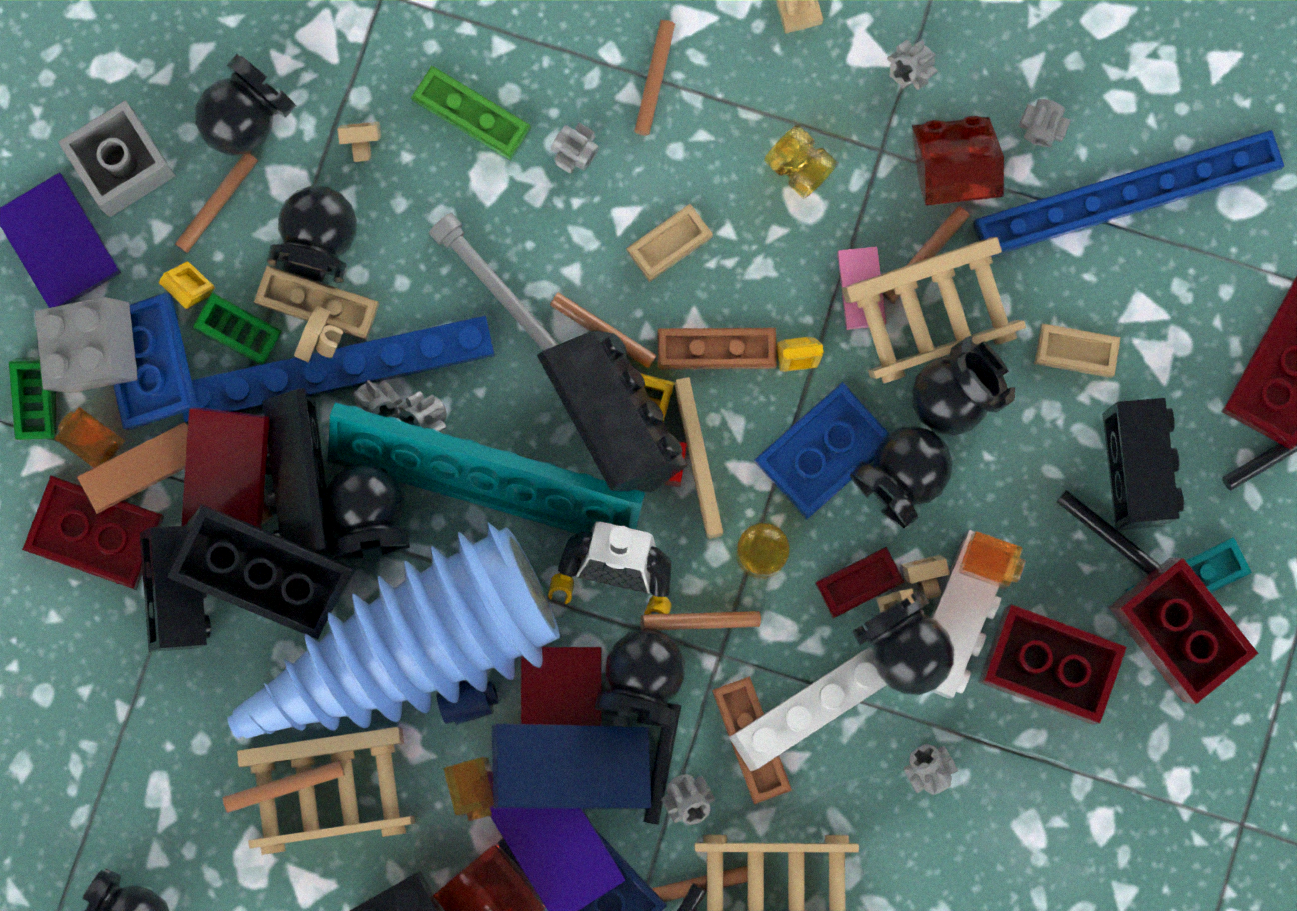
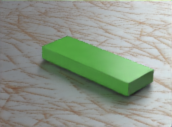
[411,66,531,161]

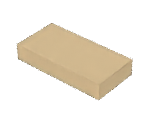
[627,204,713,282]
[1034,324,1121,378]

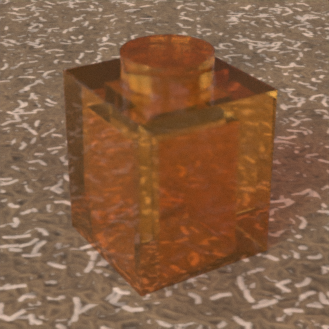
[55,407,125,468]
[958,531,1025,589]
[443,757,493,822]

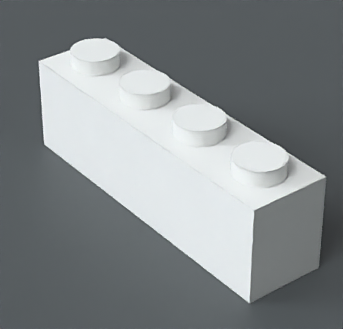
[930,530,1017,699]
[729,647,887,772]

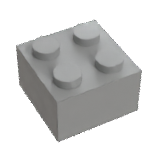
[58,100,176,218]
[35,297,138,393]

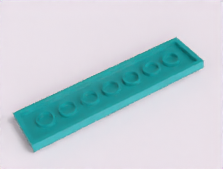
[328,402,645,534]

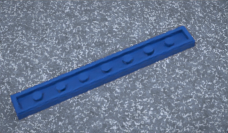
[973,130,1284,257]

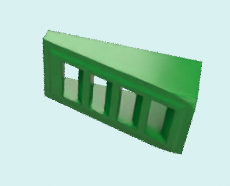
[192,293,282,365]
[9,357,56,440]

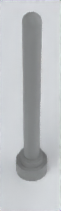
[429,213,558,350]

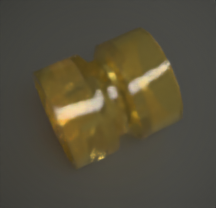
[764,124,838,199]
[736,523,789,579]

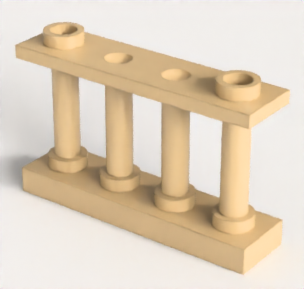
[841,237,1026,383]
[237,727,415,855]
[694,835,859,911]

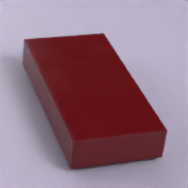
[815,547,905,619]

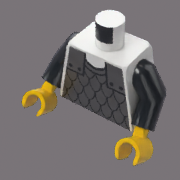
[548,522,672,615]

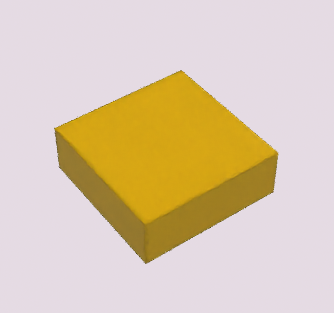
[158,261,215,309]

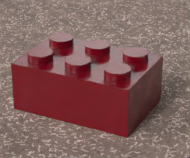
[1108,557,1259,704]
[978,604,1127,725]

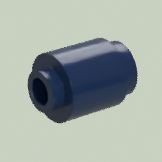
[436,680,499,725]

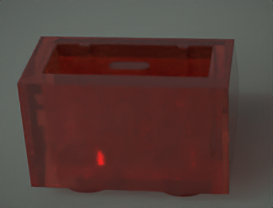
[912,116,1004,206]
[433,843,546,911]

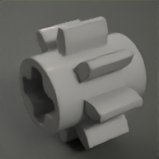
[887,40,938,90]
[1019,99,1071,147]
[551,122,599,174]
[353,380,403,418]
[398,391,447,432]
[903,744,958,795]
[661,774,715,825]

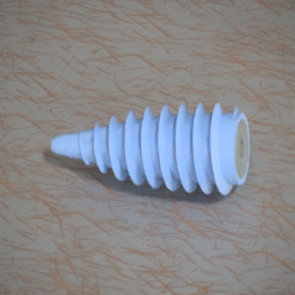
[227,522,560,739]

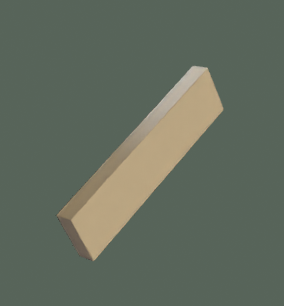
[674,377,723,539]

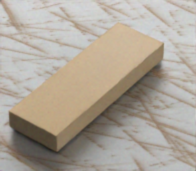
[254,266,379,341]

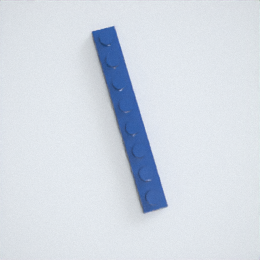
[183,316,495,424]

